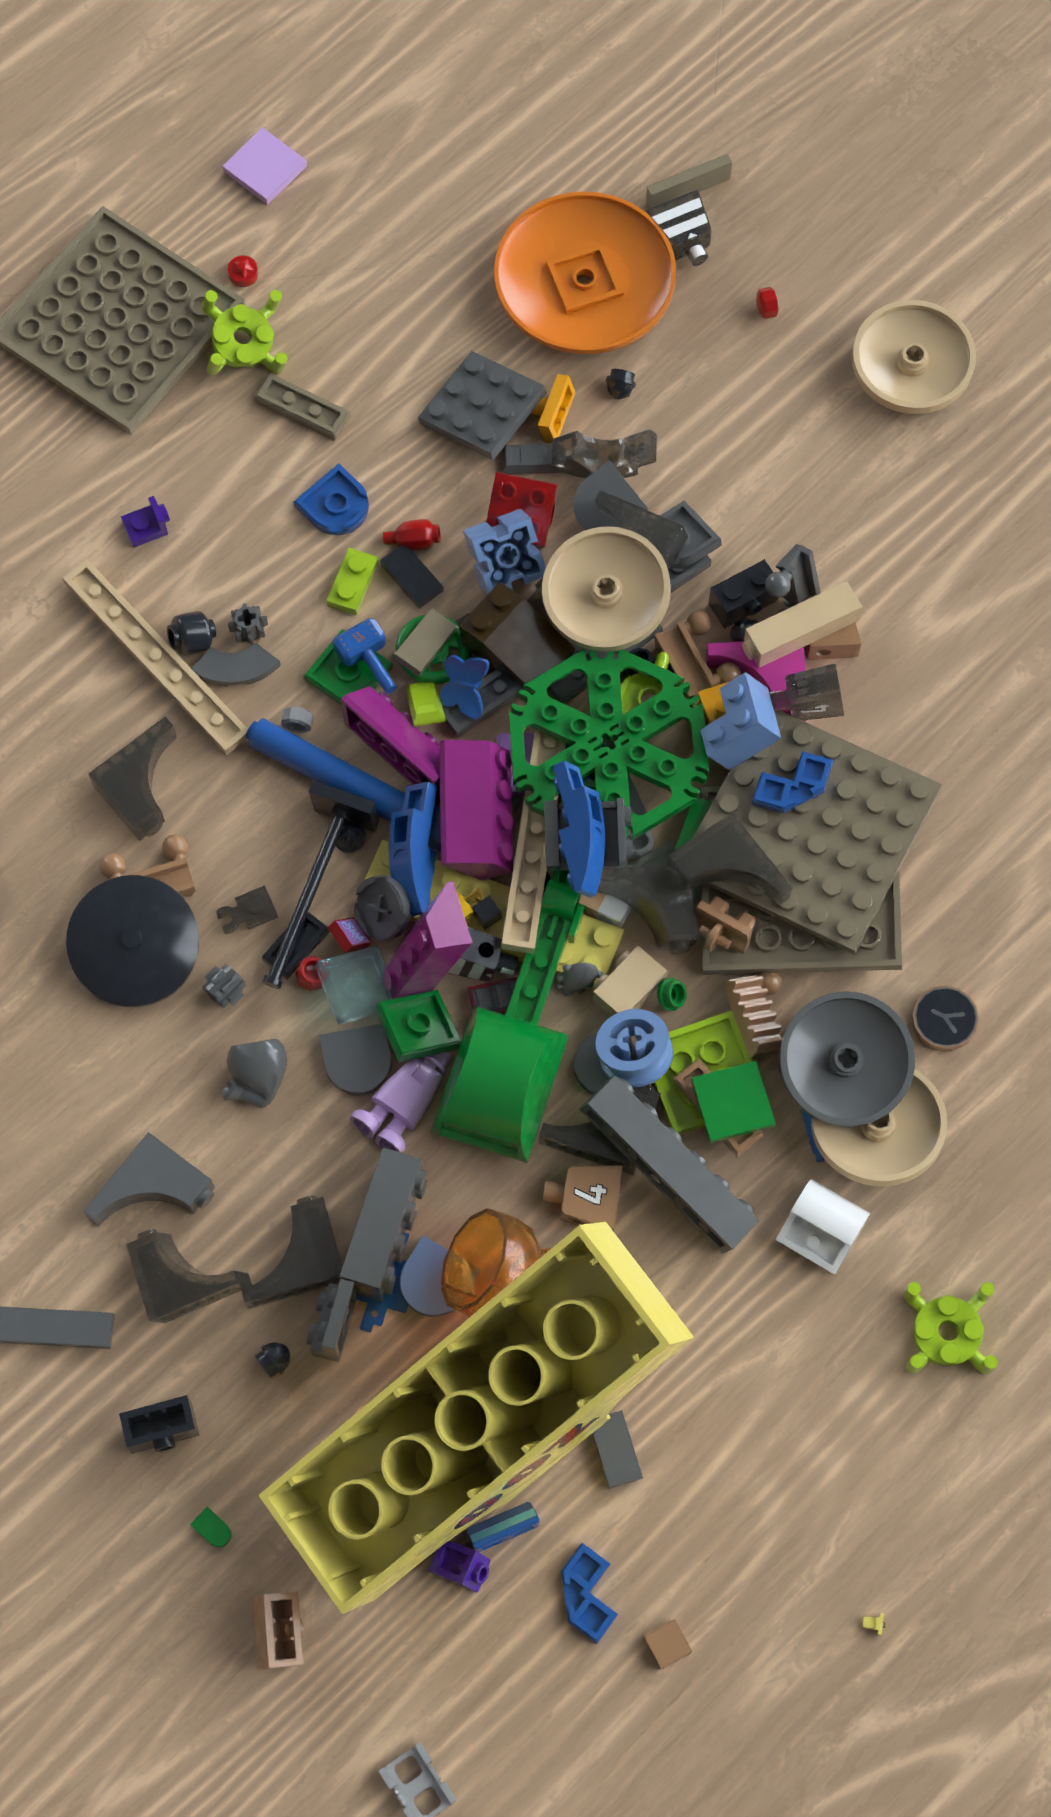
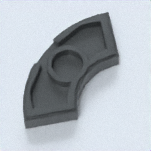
[191,643,281,687]

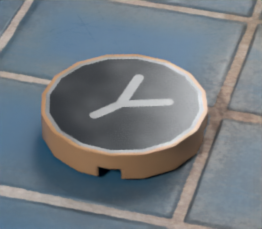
[911,985,979,1052]

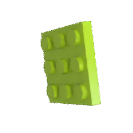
[653,1010,753,1135]

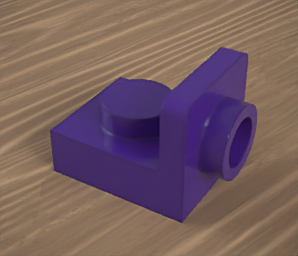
[121,496,170,548]
[428,1541,490,1593]

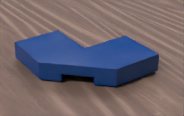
[752,751,833,814]
[561,1543,618,1644]

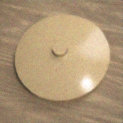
[852,300,976,414]
[542,527,671,652]
[811,1069,947,1186]

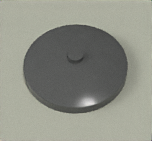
[779,991,915,1127]

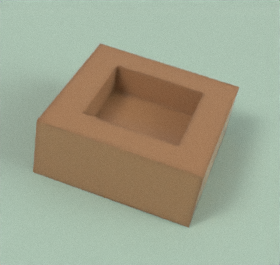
[643,1620,692,1670]

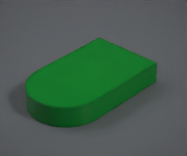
[568,904,585,944]
[190,1506,232,1548]

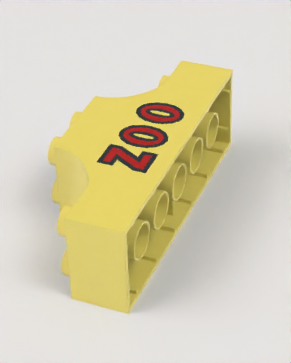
[258,1222,694,1614]

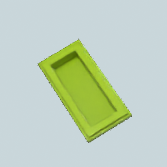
[406,682,446,727]

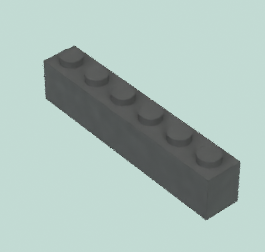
[579,1075,759,1254]

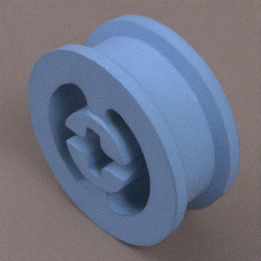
[595,1009,673,1087]

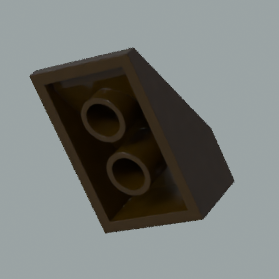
[459,582,575,687]

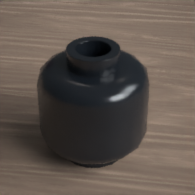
[167,611,216,655]

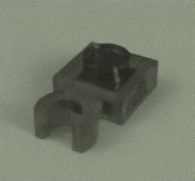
[216,885,278,934]

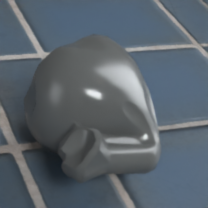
[223,1039,287,1108]

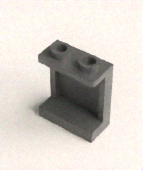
[544,798,633,871]

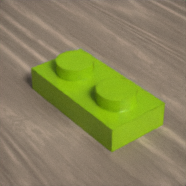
[327,547,379,616]

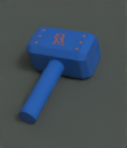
[332,618,397,694]

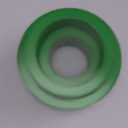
[657,978,687,1011]

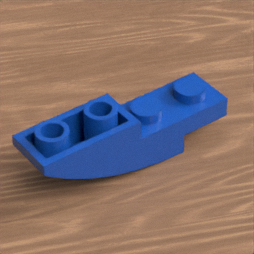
[553,761,605,898]
[389,782,438,916]

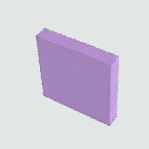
[223,127,307,205]

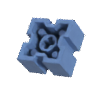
[462,509,546,595]

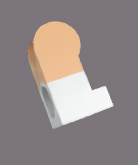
[579,887,635,928]

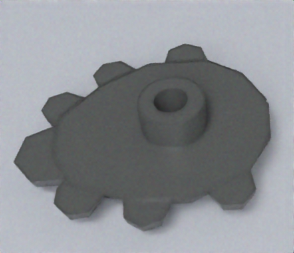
[555,963,603,996]

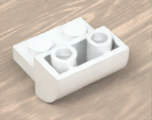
[775,1179,871,1274]

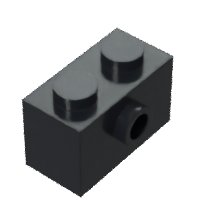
[708,559,778,629]
[119,1395,200,1454]

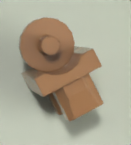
[693,896,756,954]

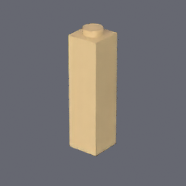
[742,581,863,668]

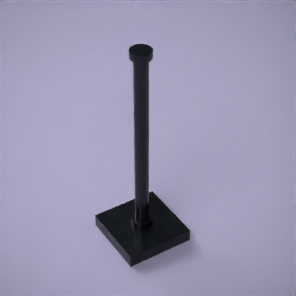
[262,780,379,989]

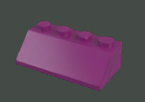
[341,686,440,805]
[439,740,514,880]
[383,881,472,999]

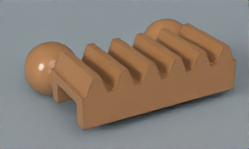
[654,610,741,699]
[100,834,196,896]
[723,972,785,1058]

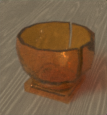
[441,1208,552,1318]

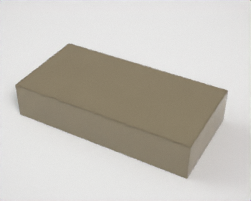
[393,608,457,676]

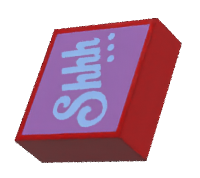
[328,917,371,953]

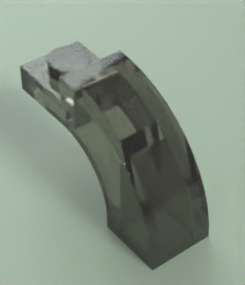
[551,429,657,478]

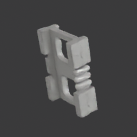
[378,1742,457,1817]

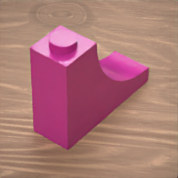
[705,642,810,721]

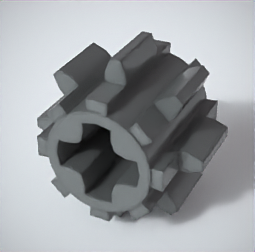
[228,603,268,645]
[202,964,247,1008]

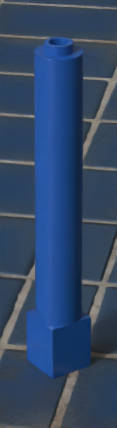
[246,718,441,853]

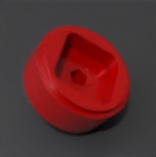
[227,255,258,287]

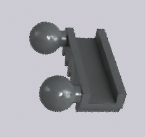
[765,544,821,615]

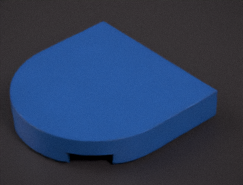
[293,464,369,535]

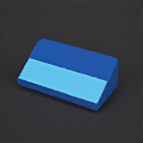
[467,1502,540,1553]

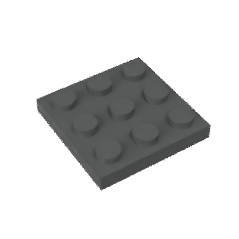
[418,351,547,460]

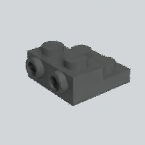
[307,1279,358,1362]

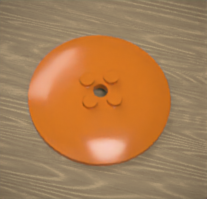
[494,192,676,354]

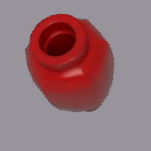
[383,519,441,550]

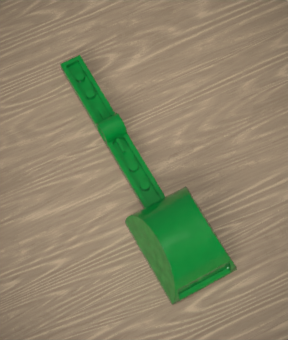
[431,778,595,1163]

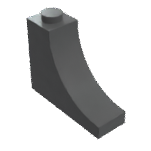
[84,1132,215,1227]

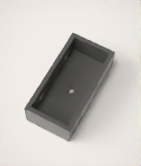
[339,1147,428,1303]

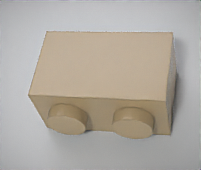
[593,946,668,1017]

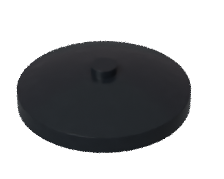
[66,875,200,1007]

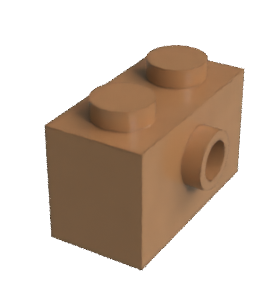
[252,1591,304,1670]

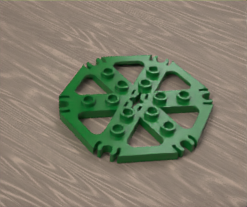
[509,649,709,841]

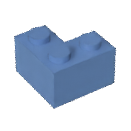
[701,672,781,770]

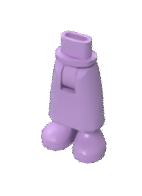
[349,1052,452,1153]

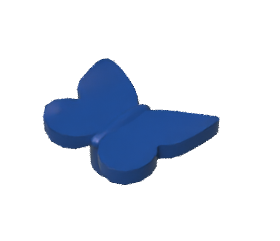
[440,655,489,719]

